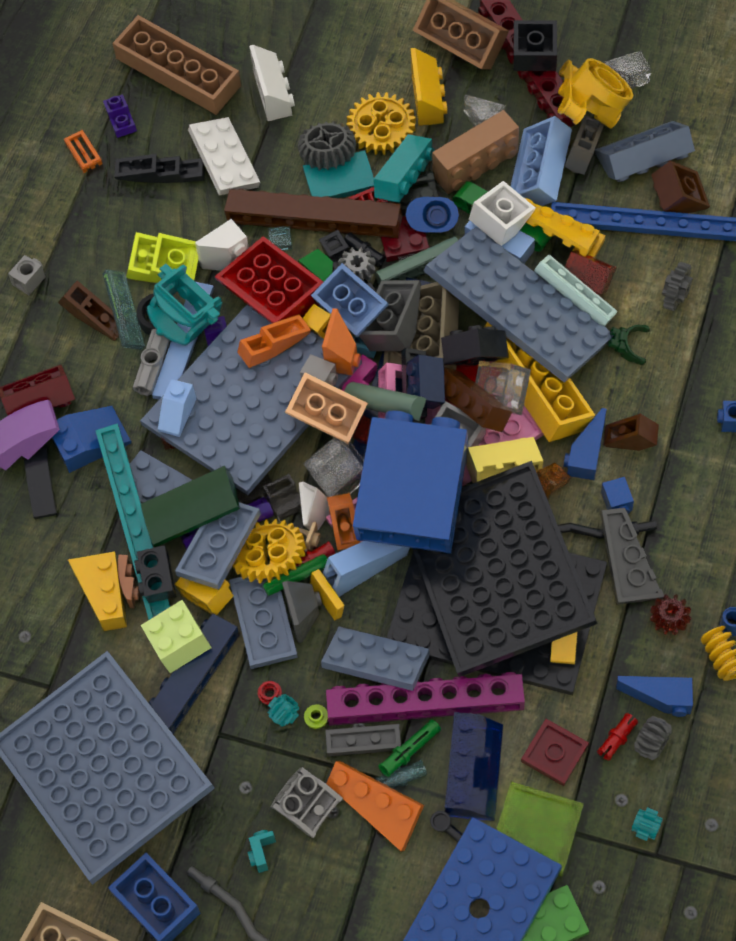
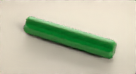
[263,554,328,596]

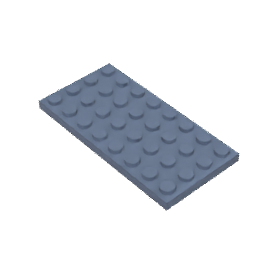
[423,227,613,383]

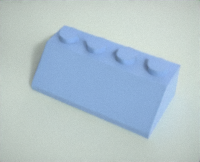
[510,116,572,206]

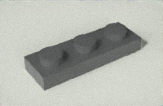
[326,724,401,757]

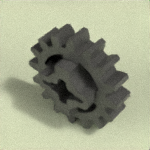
[662,262,693,311]

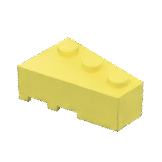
[467,437,543,483]

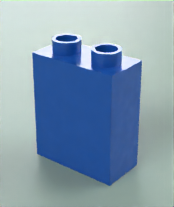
[353,411,469,553]

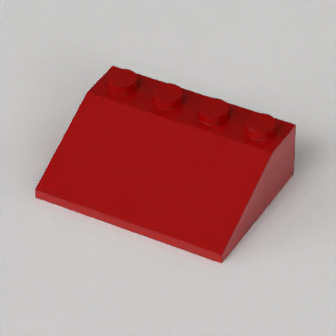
[215,236,323,323]

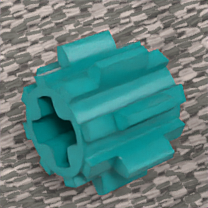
[267,694,300,727]
[631,807,663,841]

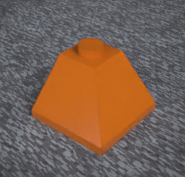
[322,308,361,376]

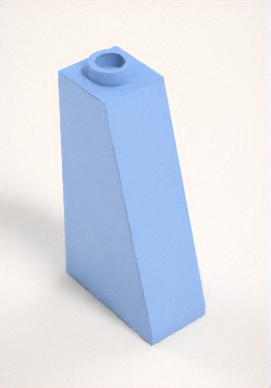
[323,541,410,597]

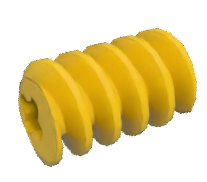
[701,626,736,681]

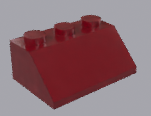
[0,364,75,416]

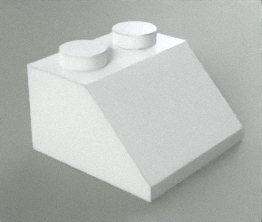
[469,181,536,246]
[195,219,249,271]

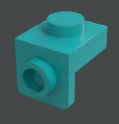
[248,830,276,873]

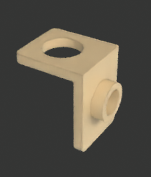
[295,522,321,554]

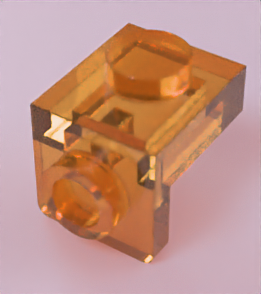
[537,462,571,500]

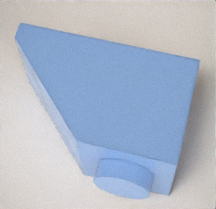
[158,379,196,437]

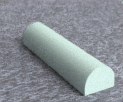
[534,255,617,326]

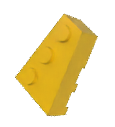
[68,552,127,631]

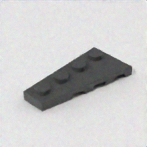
[600,508,665,605]

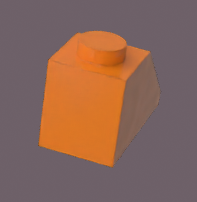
[327,493,360,551]

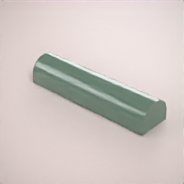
[375,236,458,285]
[344,382,426,421]

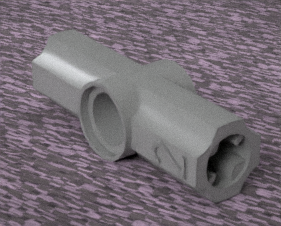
[133,329,170,396]

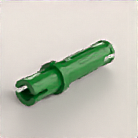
[378,719,441,777]

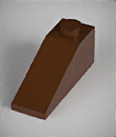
[58,280,128,341]

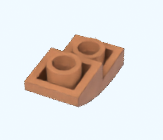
[118,555,140,608]

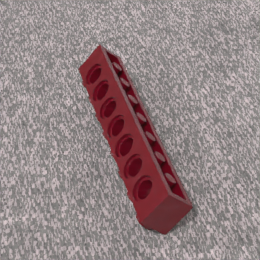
[478,0,581,128]

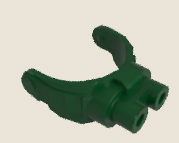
[608,324,650,365]

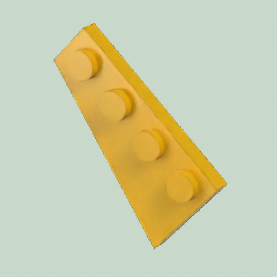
[525,198,600,257]

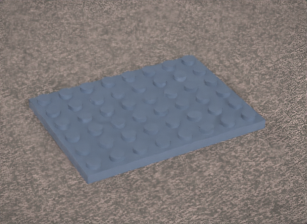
[140,304,362,495]
[0,651,215,885]

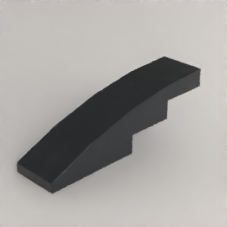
[114,154,205,183]

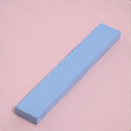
[152,282,214,400]

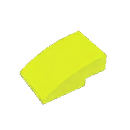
[126,232,198,283]

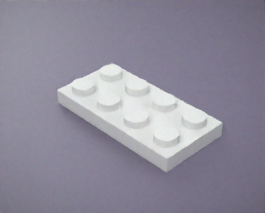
[188,117,260,195]

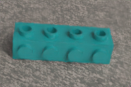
[374,134,435,202]

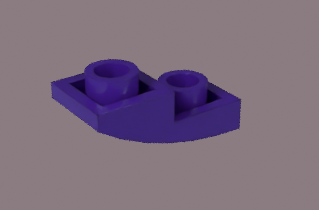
[103,94,137,138]

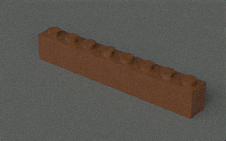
[224,189,403,238]

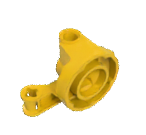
[557,58,634,129]

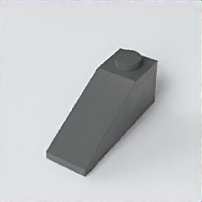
[564,116,604,175]

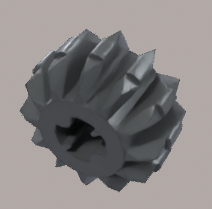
[634,716,672,760]

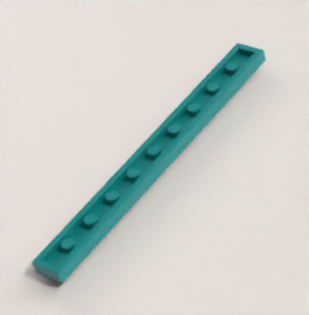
[95,423,171,620]

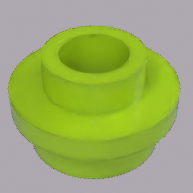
[304,704,328,729]

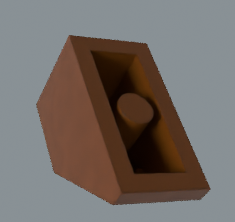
[603,413,659,451]

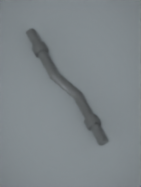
[187,866,270,941]

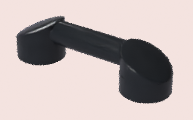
[430,811,463,842]

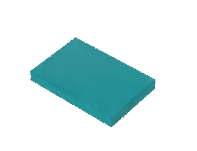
[303,150,374,198]

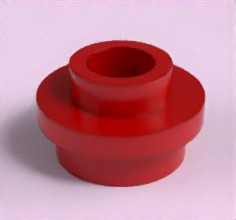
[258,681,282,705]

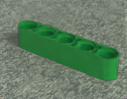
[452,181,553,252]

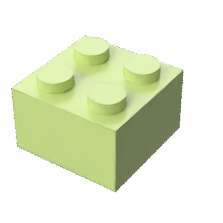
[141,600,212,673]

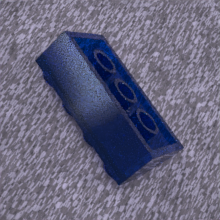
[445,712,503,821]

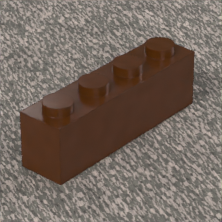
[444,367,512,432]

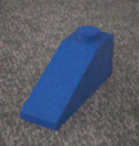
[563,408,606,480]
[616,676,693,717]

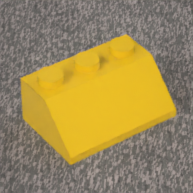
[411,48,447,126]

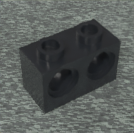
[134,545,177,603]

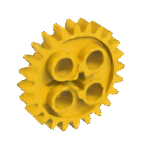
[346,92,416,155]
[233,519,307,583]

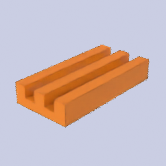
[64,130,103,173]

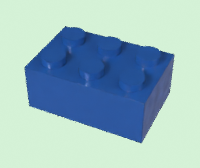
[108,853,201,941]

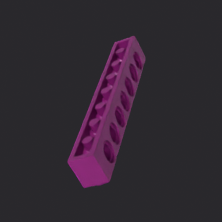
[326,672,525,726]

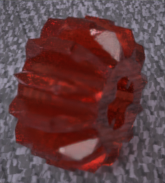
[650,593,691,635]

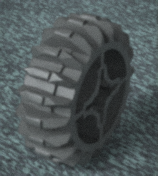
[298,121,356,170]

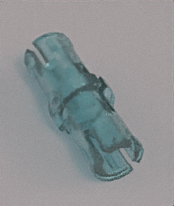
[375,760,427,788]

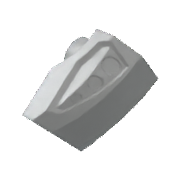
[271,767,343,838]

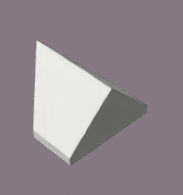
[299,482,330,530]

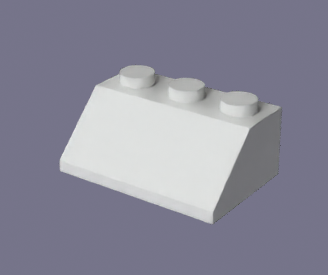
[249,45,295,121]

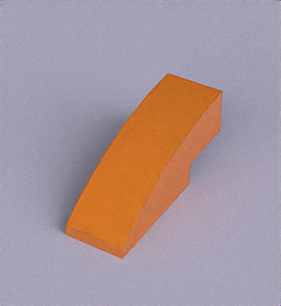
[237,315,311,368]

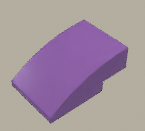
[0,400,60,470]

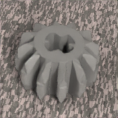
[338,247,376,282]

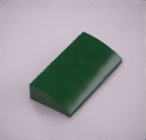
[141,466,240,547]

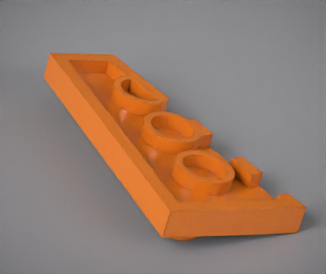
[326,761,424,852]

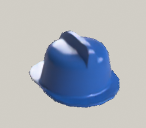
[406,197,459,233]

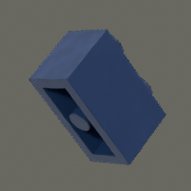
[406,355,445,409]

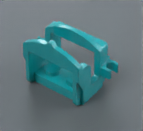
[147,264,222,346]

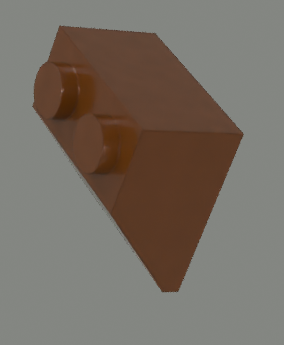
[651,160,710,213]

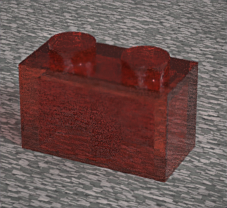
[565,250,617,295]

